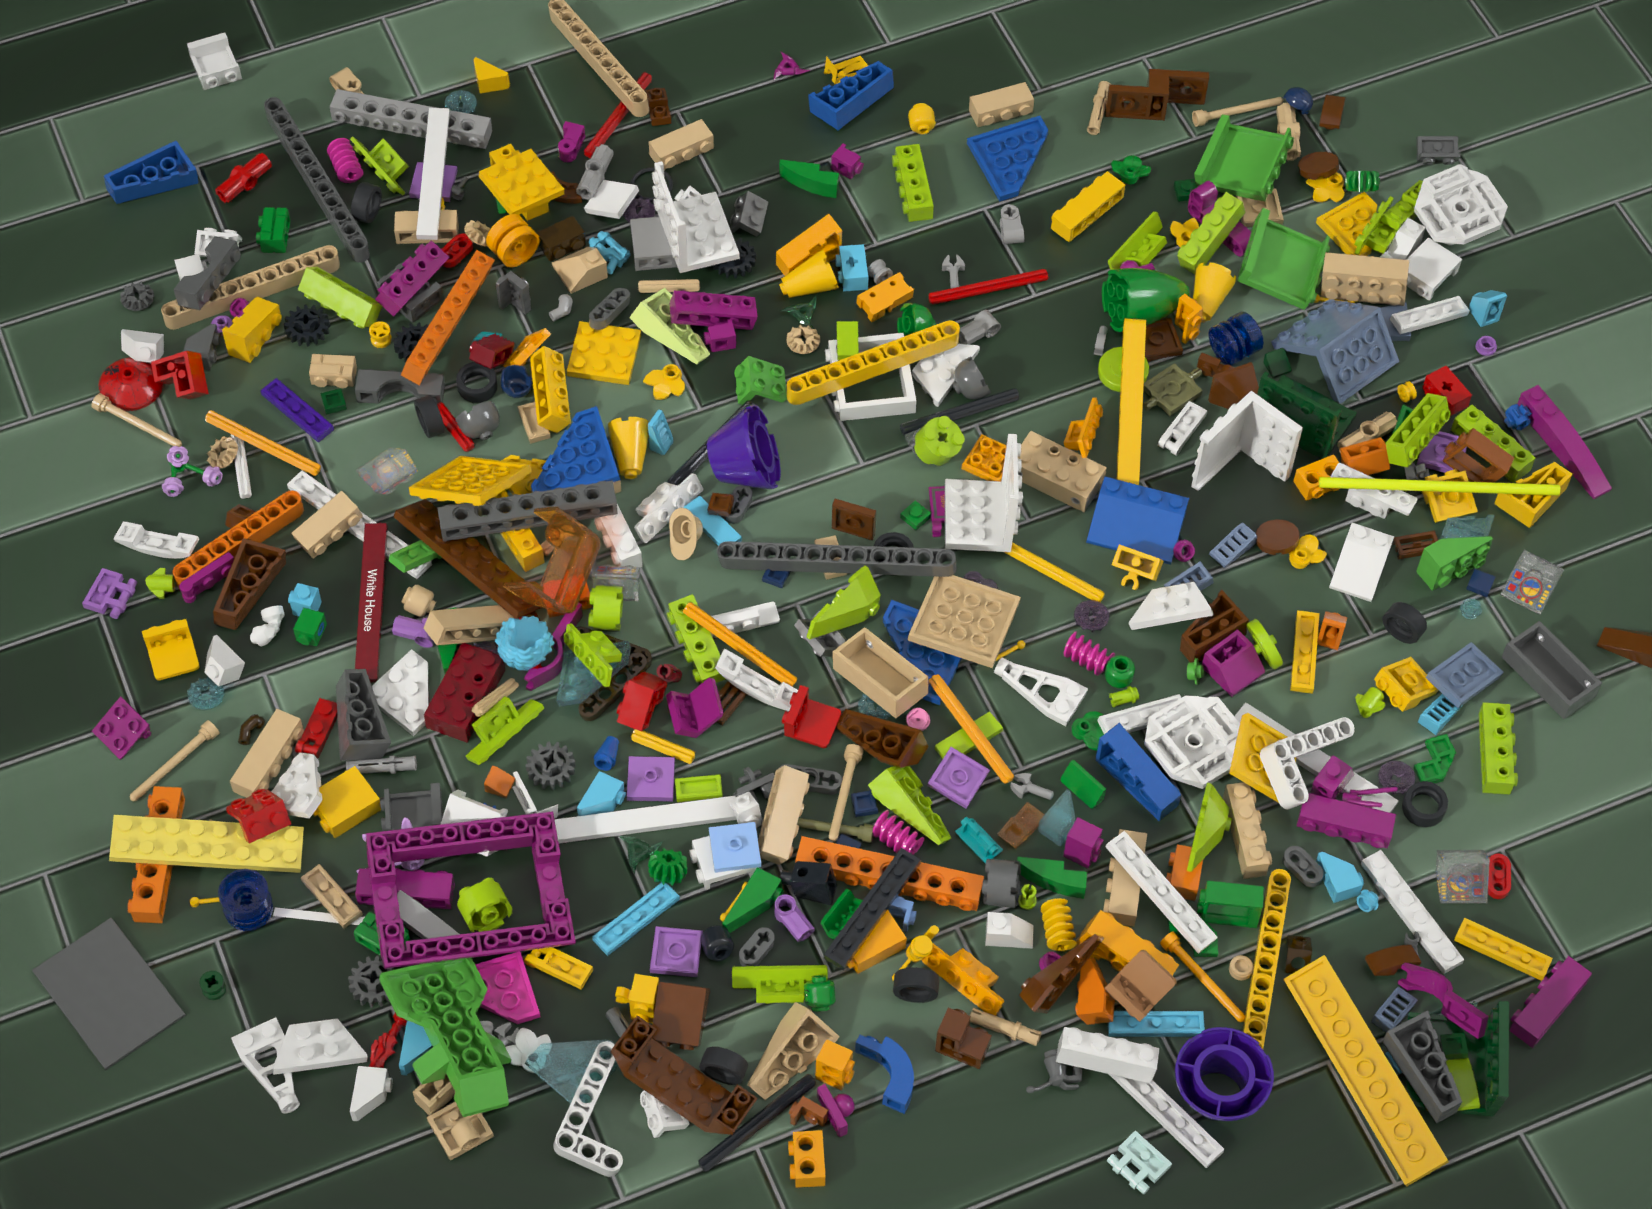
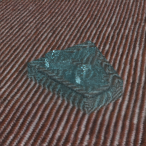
[1441,515,1495,539]

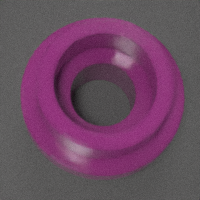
[1173,540,1195,562]

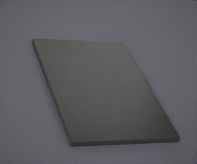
[32,918,186,1070]

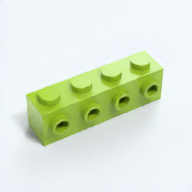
[892,144,934,222]
[1177,192,1246,275]
[298,267,382,329]
[1386,393,1450,467]
[1451,405,1535,483]
[666,594,725,684]
[1478,702,1518,795]

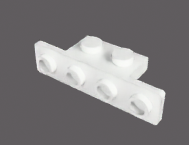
[1331,463,1417,519]
[634,473,703,543]
[710,602,780,638]

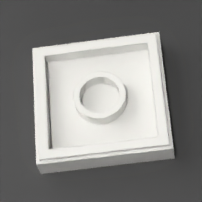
[584,180,639,219]

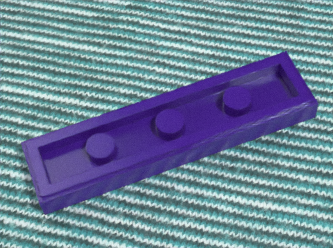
[260,378,334,443]

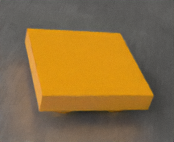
[961,434,1006,482]

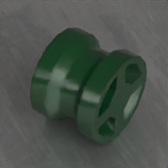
[199,970,226,1000]

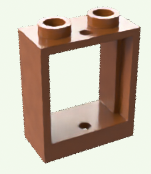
[1443,428,1514,483]

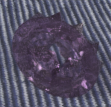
[623,196,655,222]
[1073,600,1109,632]
[1378,761,1415,795]

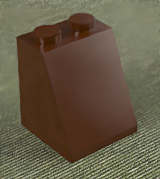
[652,982,711,1050]

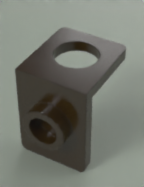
[1285,935,1312,974]

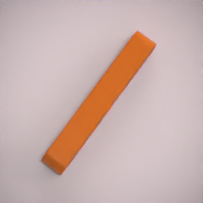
[173,490,304,589]

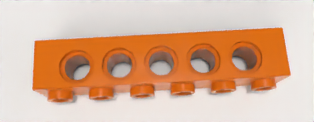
[128,786,185,923]

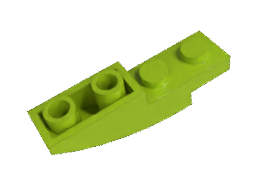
[1380,180,1423,231]

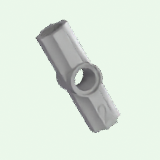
[576,144,613,200]

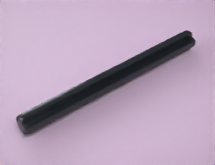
[900,388,1019,436]
[667,400,754,486]
[698,1074,816,1172]

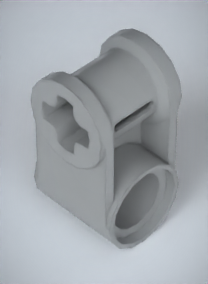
[1000,204,1024,245]

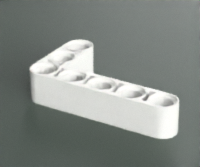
[1260,717,1355,810]
[553,1041,623,1177]

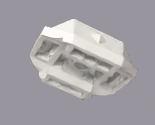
[1414,164,1508,245]
[1144,696,1240,789]

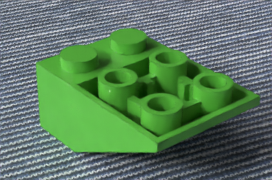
[1416,536,1493,591]

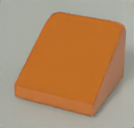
[484,766,515,798]

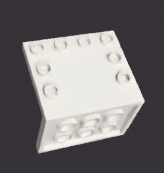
[652,161,740,273]
[1191,391,1303,491]
[945,434,1023,552]

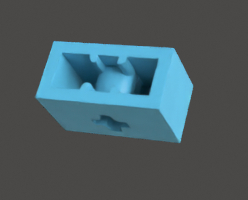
[835,244,868,292]

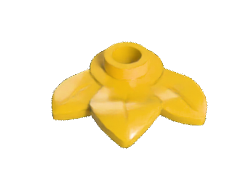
[1306,172,1345,203]
[1170,218,1199,248]
[643,364,685,400]
[1289,535,1327,569]

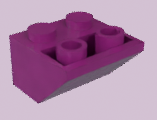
[1202,630,1265,697]

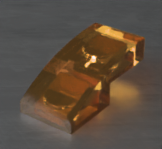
[998,802,1046,849]

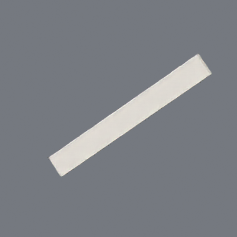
[416,108,450,240]
[287,471,432,579]
[1234,703,1399,813]
[555,796,737,843]

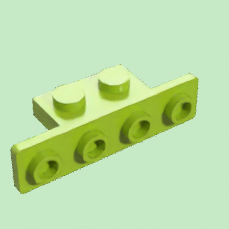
[350,136,409,195]
[1354,196,1397,255]
[1108,212,1167,270]
[564,623,622,687]
[466,696,544,765]
[732,965,828,1004]

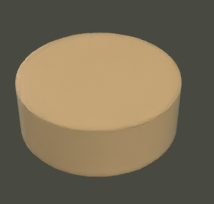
[1229,955,1254,981]

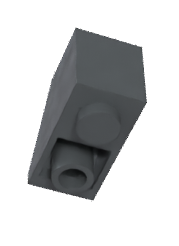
[183,324,221,371]

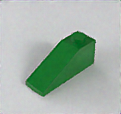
[722,867,784,933]

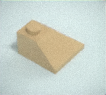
[552,247,608,294]

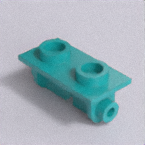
[955,817,1003,864]

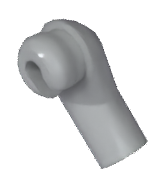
[549,294,573,321]

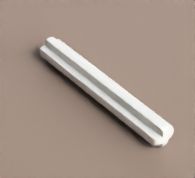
[231,434,252,499]

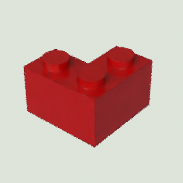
[151,351,209,400]
[616,671,668,732]

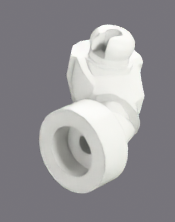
[250,606,285,646]

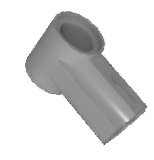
[959,310,1001,345]

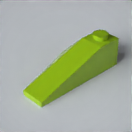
[806,565,881,640]
[868,766,951,845]
[1187,783,1232,872]

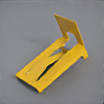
[824,56,868,84]

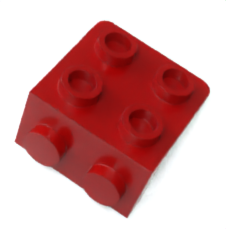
[782,685,841,748]
[226,789,291,844]

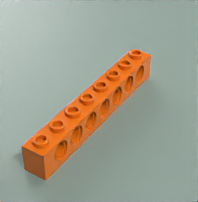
[401,250,495,386]
[795,836,984,911]

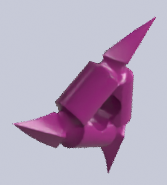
[773,51,810,81]

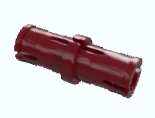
[657,664,682,682]

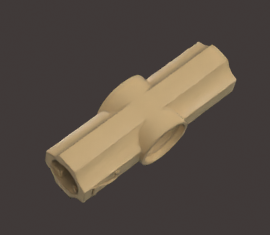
[1276,103,1301,160]
[1337,411,1397,453]

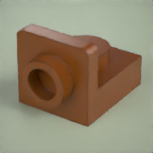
[789,1096,828,1126]

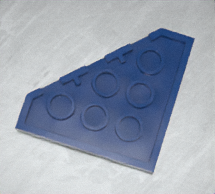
[967,116,1048,202]
[531,406,621,492]
[883,600,962,705]

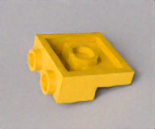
[1422,469,1478,523]
[1374,657,1439,712]

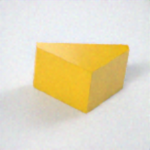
[473,57,510,93]

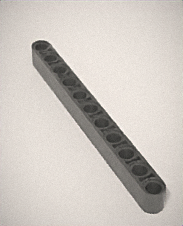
[264,97,370,262]
[717,541,957,577]

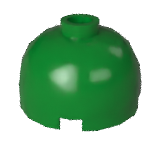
[897,303,936,336]

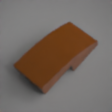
[645,88,672,126]
[1319,95,1346,130]
[1365,945,1421,976]

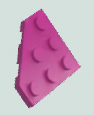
[475,951,540,1024]

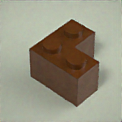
[935,1007,992,1069]

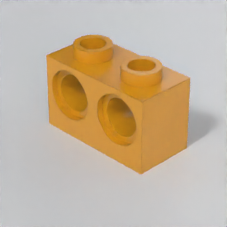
[1293,455,1340,501]
[815,1039,855,1091]
[788,1130,825,1188]

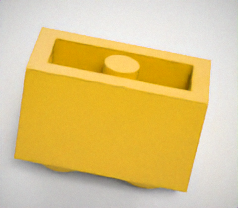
[1112,544,1164,590]
[615,974,659,1023]

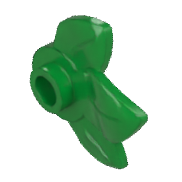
[1111,155,1151,184]
[1072,711,1104,751]

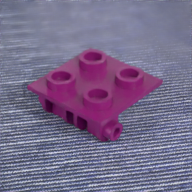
[92,696,151,760]

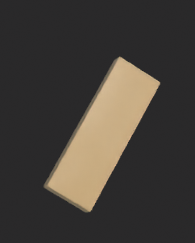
[301,864,363,929]

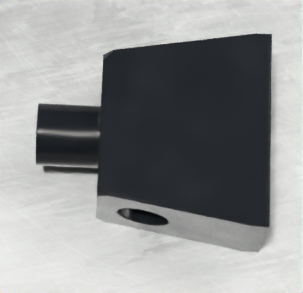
[780,861,837,905]

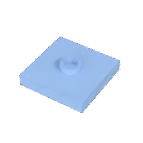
[709,822,761,873]

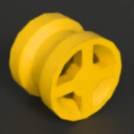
[369,321,392,348]

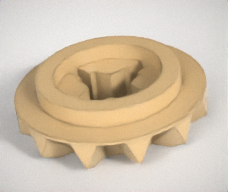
[464,220,491,246]
[787,324,820,354]
[207,436,238,469]

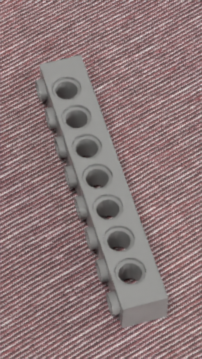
[330,89,492,149]

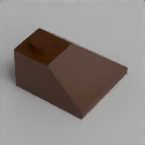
[1208,362,1259,409]

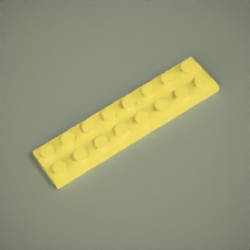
[109,815,304,873]

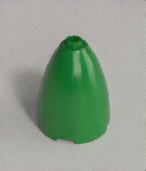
[1102,268,1190,332]

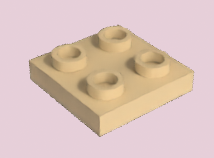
[426,1102,494,1161]

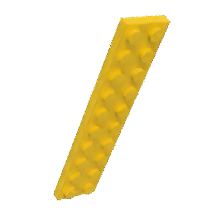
[1284,955,1449,1187]

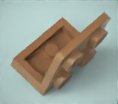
[1104,950,1176,1022]

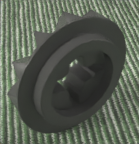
[120,282,154,311]

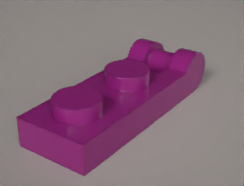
[180,552,234,603]

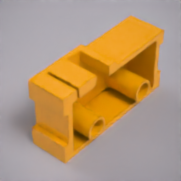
[856,272,914,322]

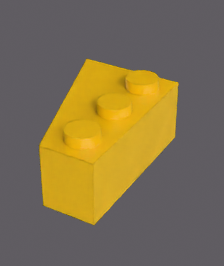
[1494,462,1572,528]

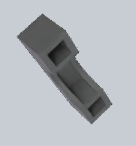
[173,236,241,310]
[355,369,445,404]

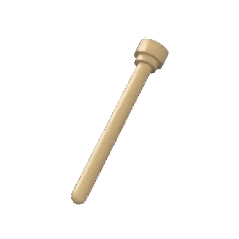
[1192,97,1283,127]
[92,393,182,447]
[129,720,220,801]
[829,744,864,841]

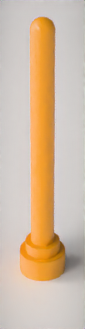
[1160,931,1245,1022]

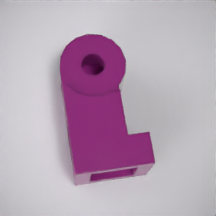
[558,121,585,162]

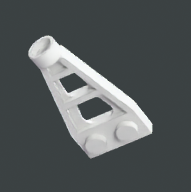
[994,657,1088,726]
[231,1017,300,1114]

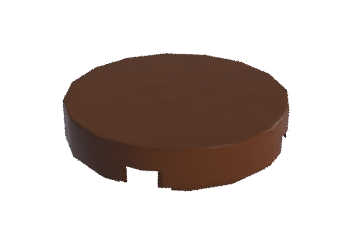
[1298,152,1339,180]
[1256,519,1300,555]

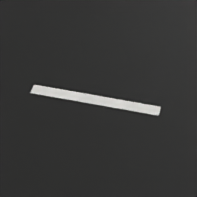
[273,907,365,925]

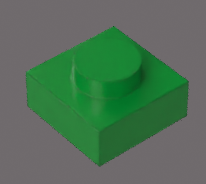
[900,500,931,530]

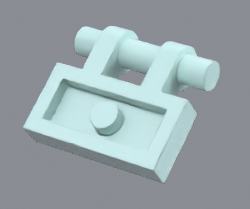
[1107,1131,1172,1195]

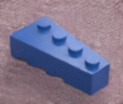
[808,61,894,130]
[104,141,199,204]
[1095,722,1181,821]

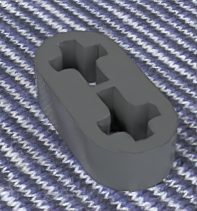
[724,485,753,524]
[739,927,775,966]

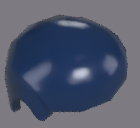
[1283,87,1313,115]
[500,365,533,398]

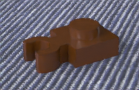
[1197,353,1234,377]

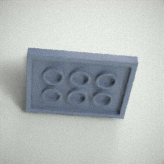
[1271,299,1399,404]

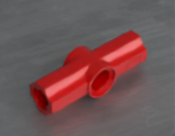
[215,153,272,203]

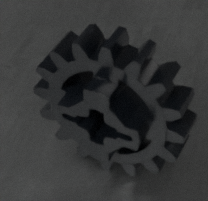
[714,238,756,279]
[283,304,330,347]
[393,322,429,363]

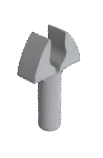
[942,255,965,288]
[1094,326,1108,356]
[1010,773,1054,800]
[494,1022,519,1047]

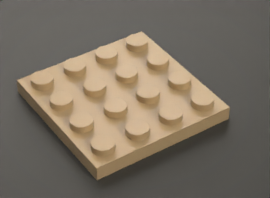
[908,575,1021,668]

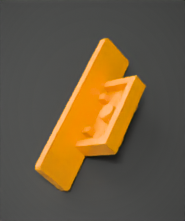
[1064,397,1103,458]
[922,943,1004,1016]

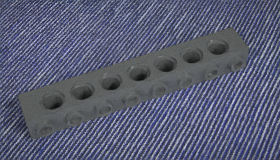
[438,480,618,541]

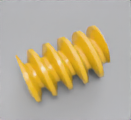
[1041,898,1077,951]

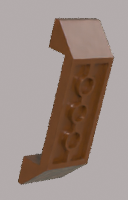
[611,1016,758,1135]

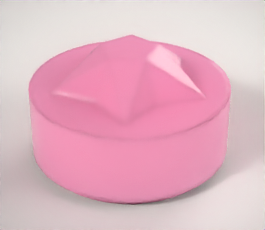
[906,708,930,731]

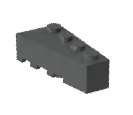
[336,669,391,761]
[1382,1010,1462,1123]

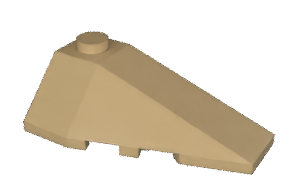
[747,1002,840,1100]

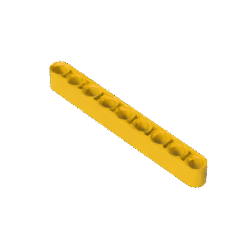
[1116,318,1146,485]
[787,320,960,405]
[1242,869,1291,1049]

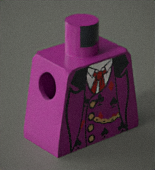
[1311,755,1354,799]

